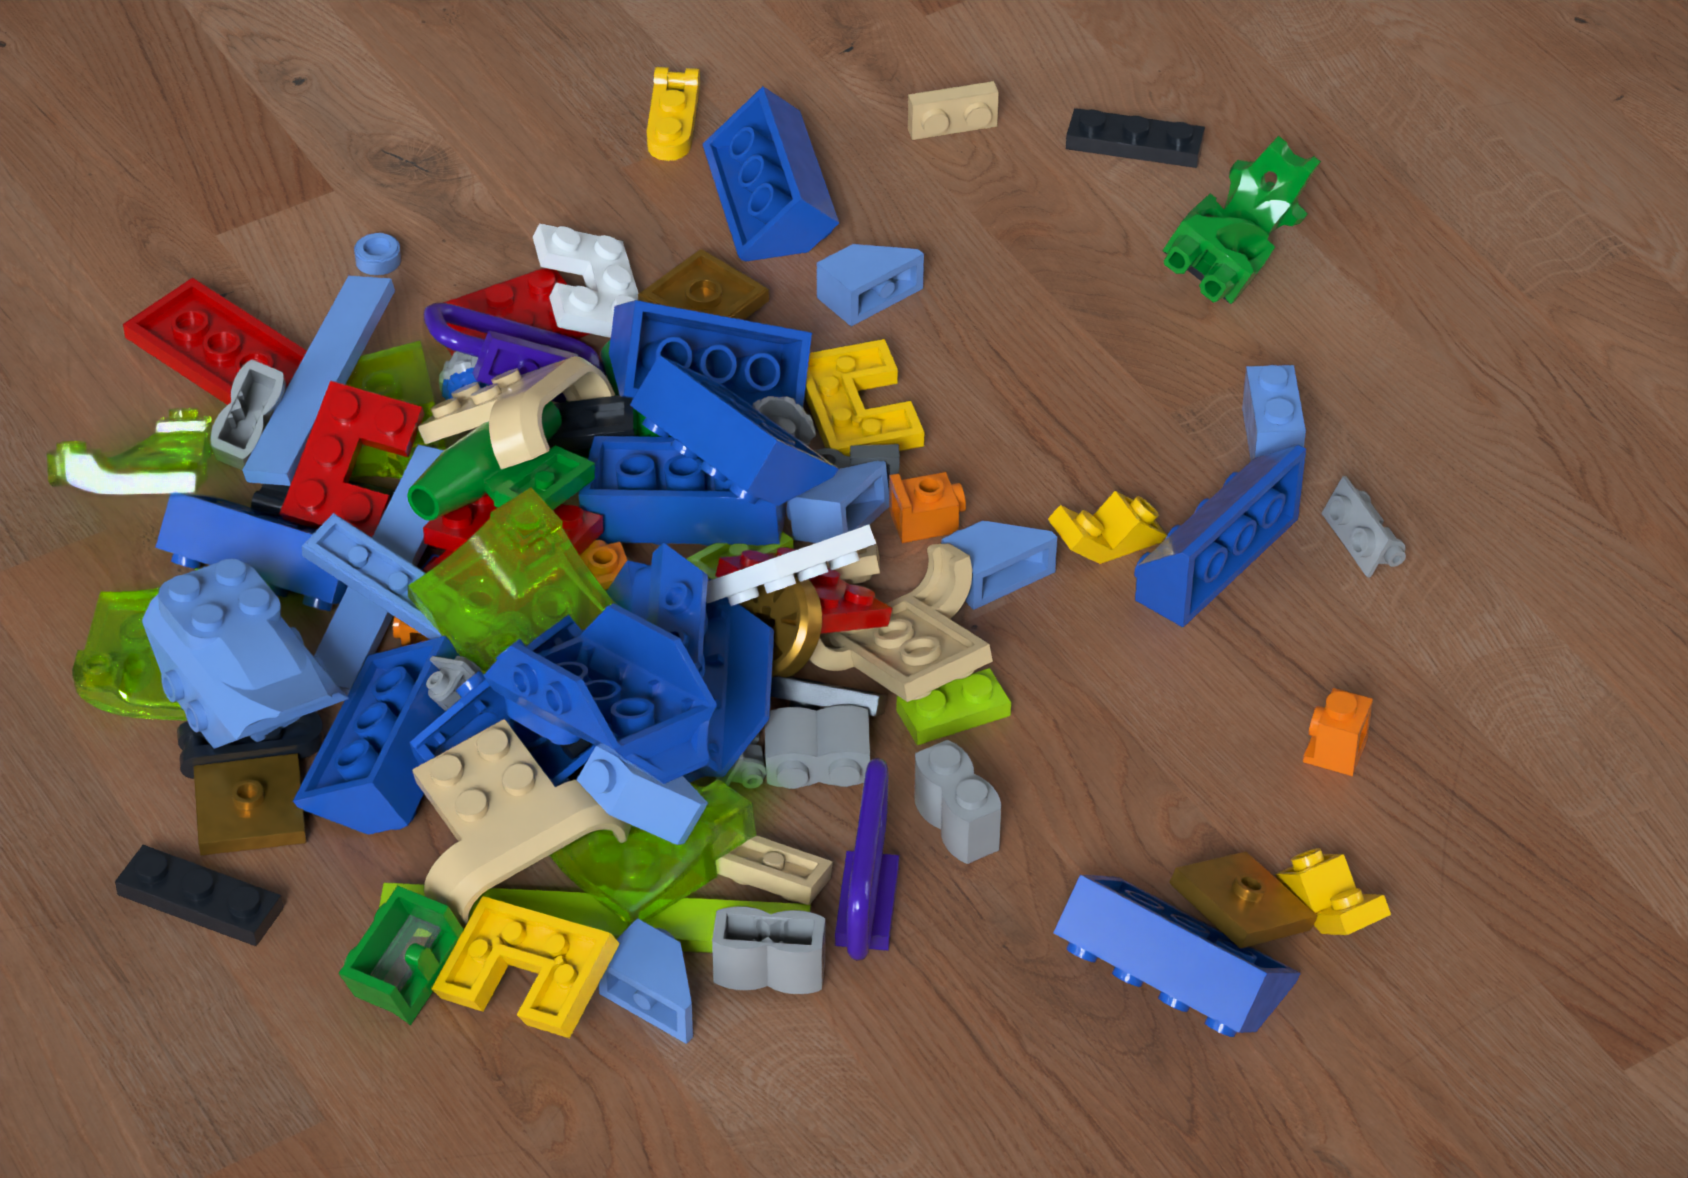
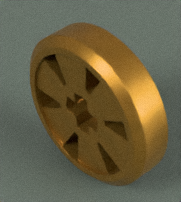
[739,573,822,678]

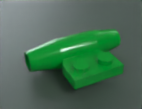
[407,401,595,524]

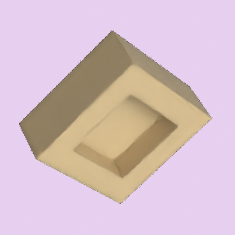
[827,538,880,584]

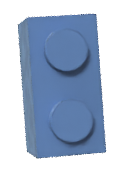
[1242,365,1306,461]

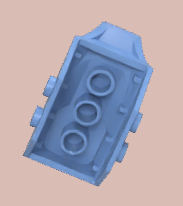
[142,559,349,749]

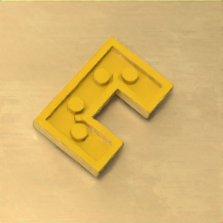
[805,339,925,457]
[431,896,620,1039]

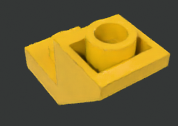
[1048,491,1167,564]
[1275,848,1391,935]

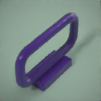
[424,303,606,403]
[835,758,899,961]

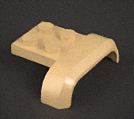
[417,356,615,469]
[809,543,993,702]
[412,719,632,929]

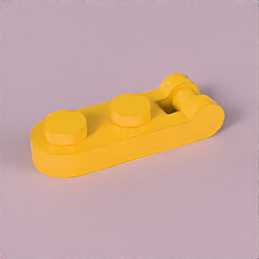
[647,67,700,161]

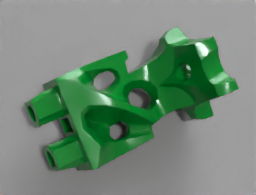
[1162,136,1321,304]

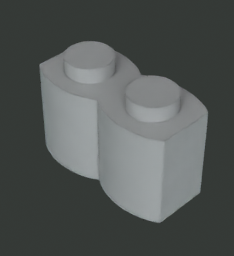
[211,359,287,470]
[765,705,870,789]
[914,740,1001,864]
[712,907,825,994]

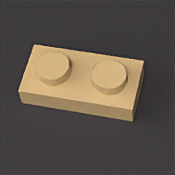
[908,81,999,140]
[712,829,833,905]

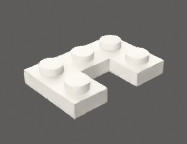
[533,223,639,338]
[706,525,876,606]

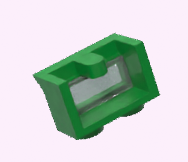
[338,885,464,1026]

